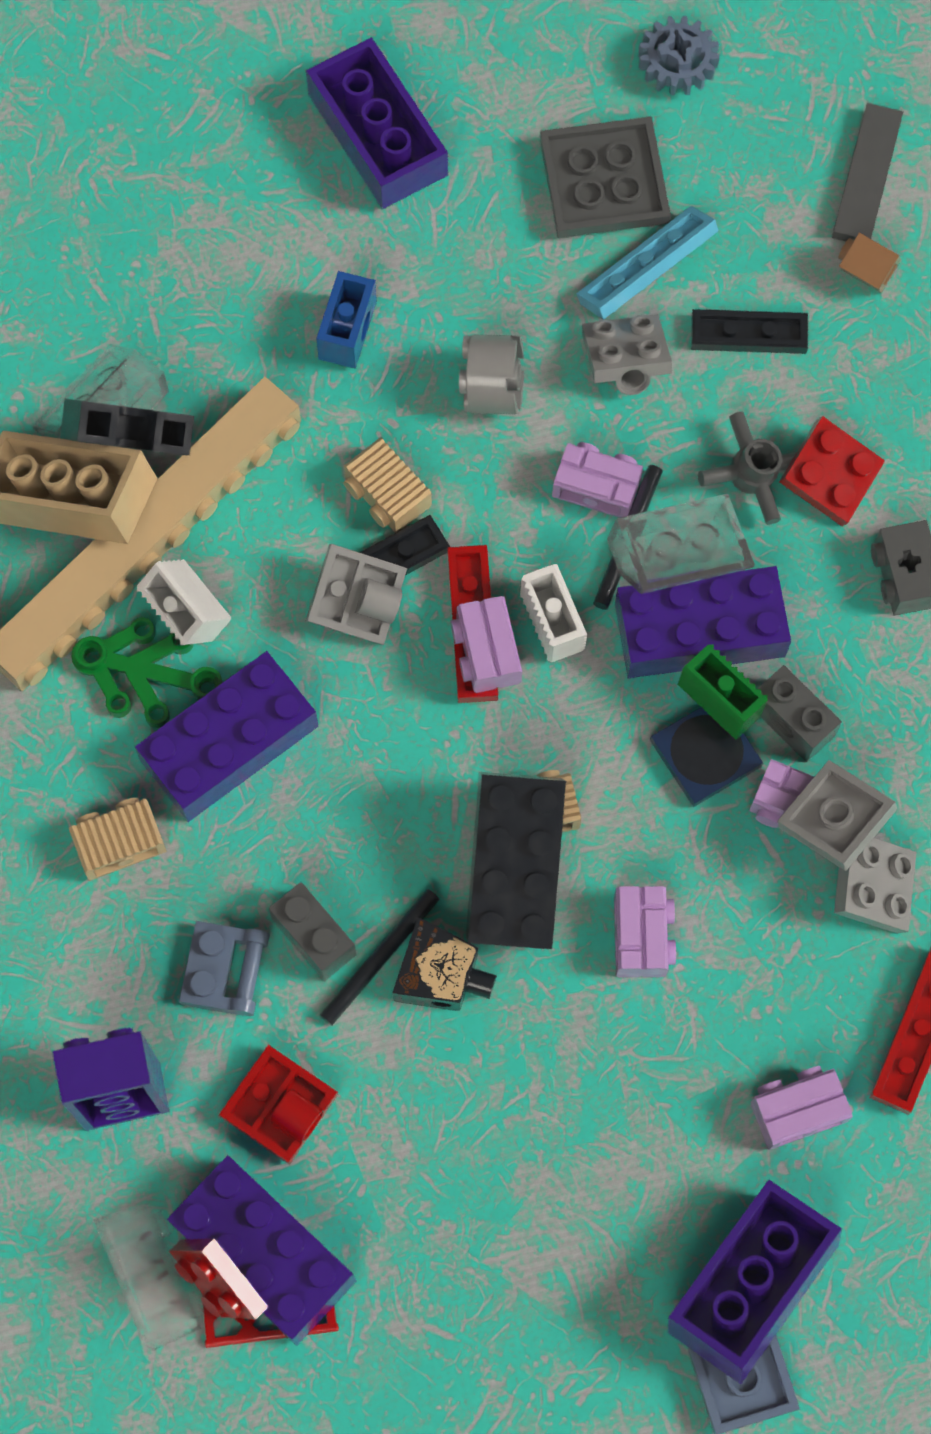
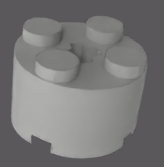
[459,335,524,414]

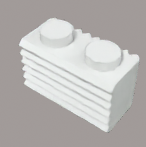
[137,559,231,645]
[520,564,587,662]

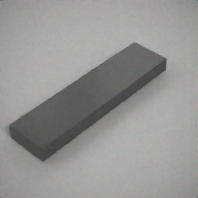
[832,103,904,241]

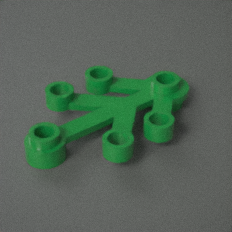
[71,617,223,728]

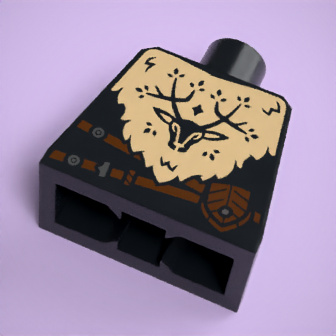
[392,918,497,1011]

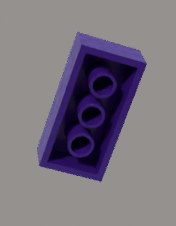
[306,37,448,209]
[615,566,791,679]
[135,651,319,822]
[52,1028,170,1131]
[167,1155,357,1346]
[668,1179,842,1384]

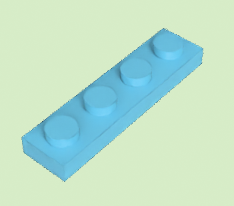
[576,206,719,320]

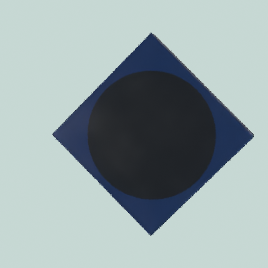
[650,707,763,807]

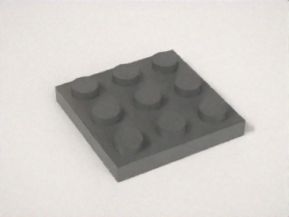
[540,116,671,238]

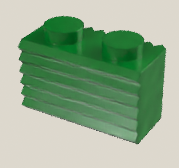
[677,644,768,740]

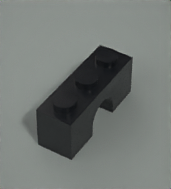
[60,398,194,456]

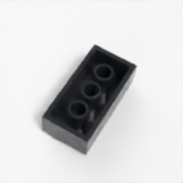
[466,772,566,949]

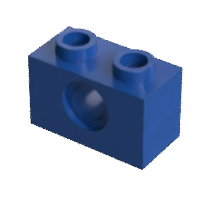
[316,271,377,369]

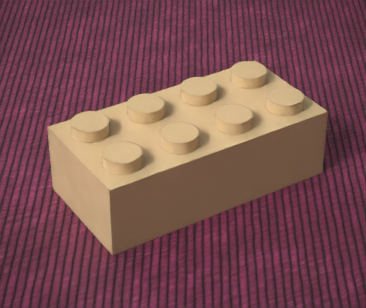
[0,430,157,544]

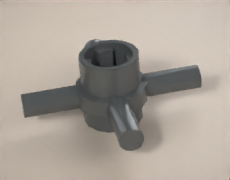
[698,412,797,525]

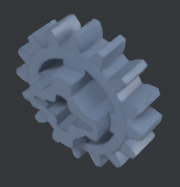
[638,16,720,95]

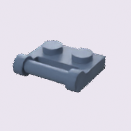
[179,921,270,1016]

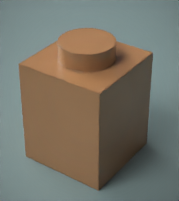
[838,233,902,293]

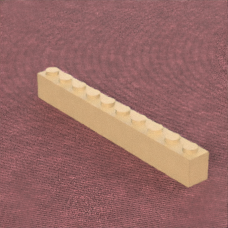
[0,377,301,692]

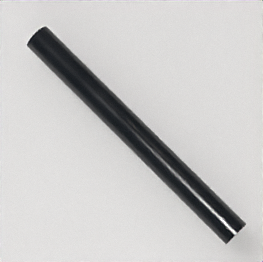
[593,465,663,610]
[320,889,440,1026]

